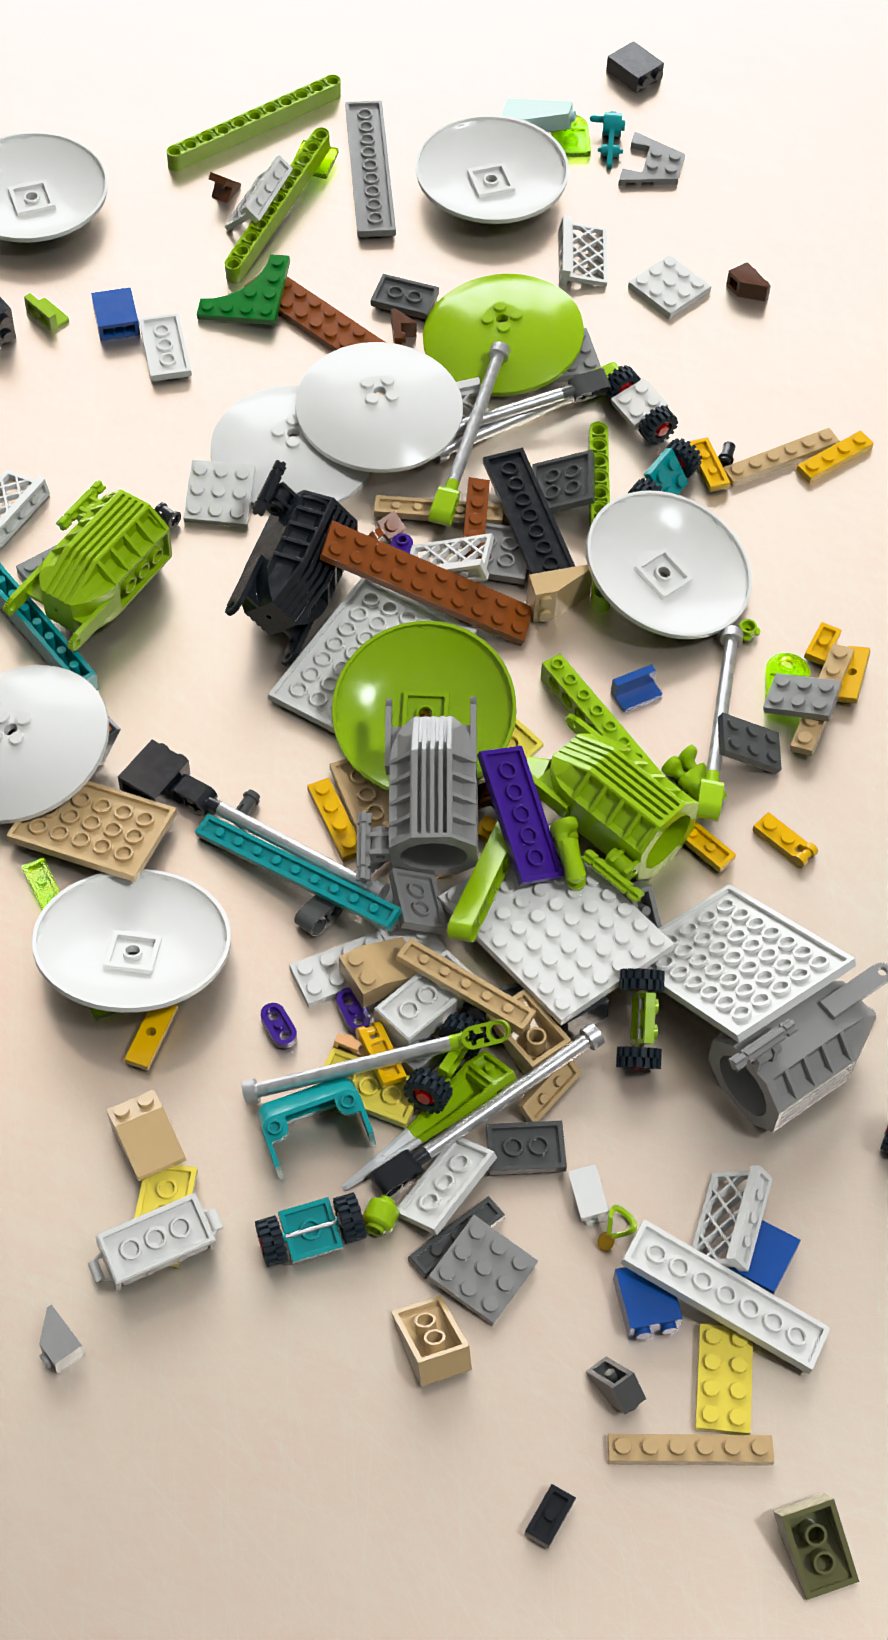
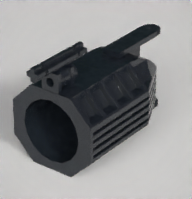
[225,460,358,667]

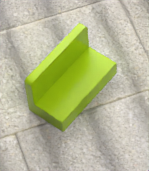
[24,293,70,333]

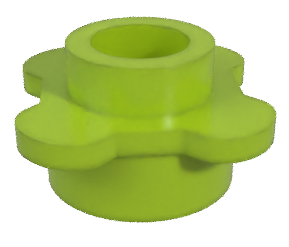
[736,619,761,642]

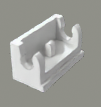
[568,1164,609,1225]

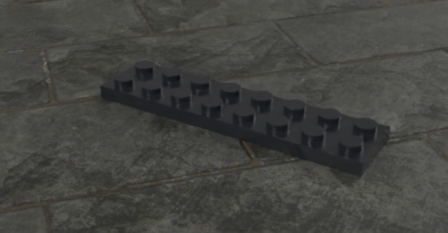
[483,448,576,574]

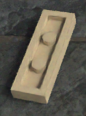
[516,1060,582,1122]

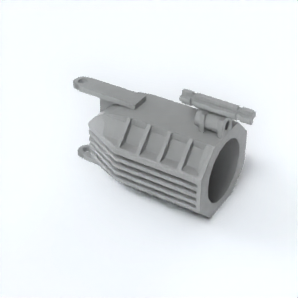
[356,696,478,883]
[708,962,888,1132]

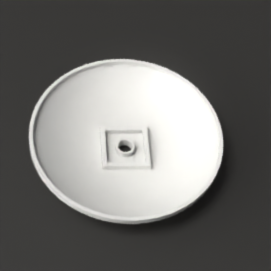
[415,115,569,224]
[0,131,109,242]
[295,342,463,473]
[210,385,372,511]
[586,491,752,639]
[0,665,109,824]
[32,869,231,1012]

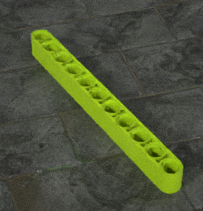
[166,74,341,171]
[224,127,330,283]
[588,421,610,613]
[447,756,551,942]

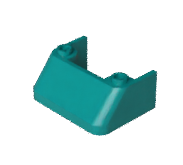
[258,1077,376,1179]

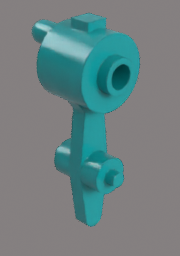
[589,111,626,168]

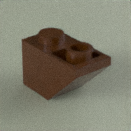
[726,262,771,302]

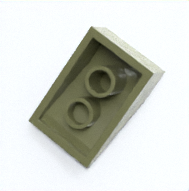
[773,1493,859,1600]

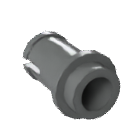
[236,789,260,815]

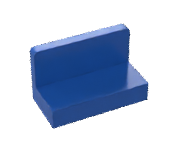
[611,664,662,712]

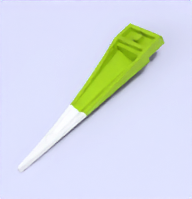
[342,1050,516,1191]

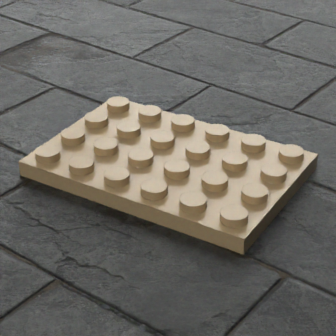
[6,781,177,882]

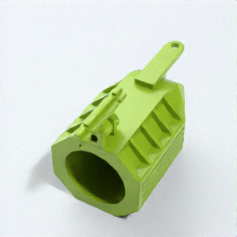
[3,480,172,651]
[532,714,699,903]

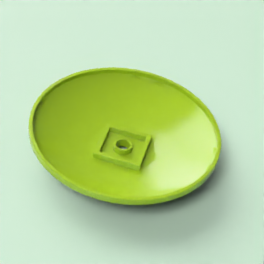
[423,273,584,397]
[332,621,517,792]

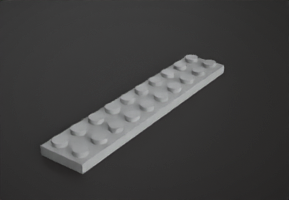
[345,100,396,237]

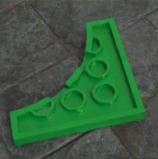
[196,254,291,325]

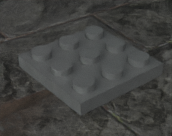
[532,449,595,513]

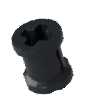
[154,502,182,529]

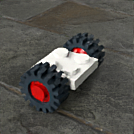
[605,365,679,445]

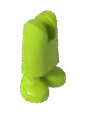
[661,744,728,802]
[550,816,586,891]

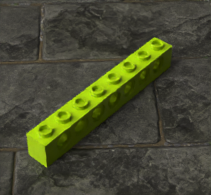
[540,653,665,777]

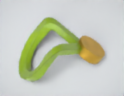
[597,1205,637,1250]

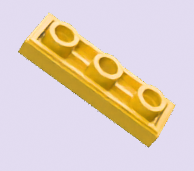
[837,645,871,704]
[124,1004,178,1071]

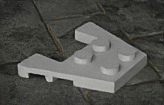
[618,131,686,186]

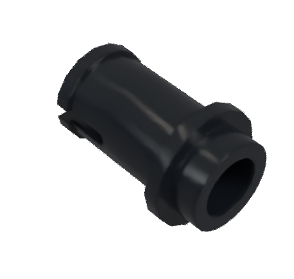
[718,441,736,467]

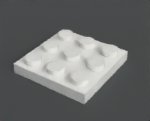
[628,254,712,319]
[183,459,256,528]

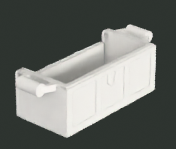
[374,949,473,1048]
[88,1193,223,1291]

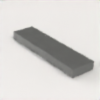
[408,1196,505,1280]

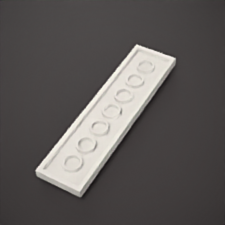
[620,1219,830,1374]

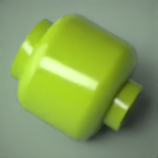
[363,1195,400,1237]

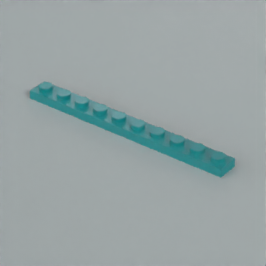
[195,814,402,931]

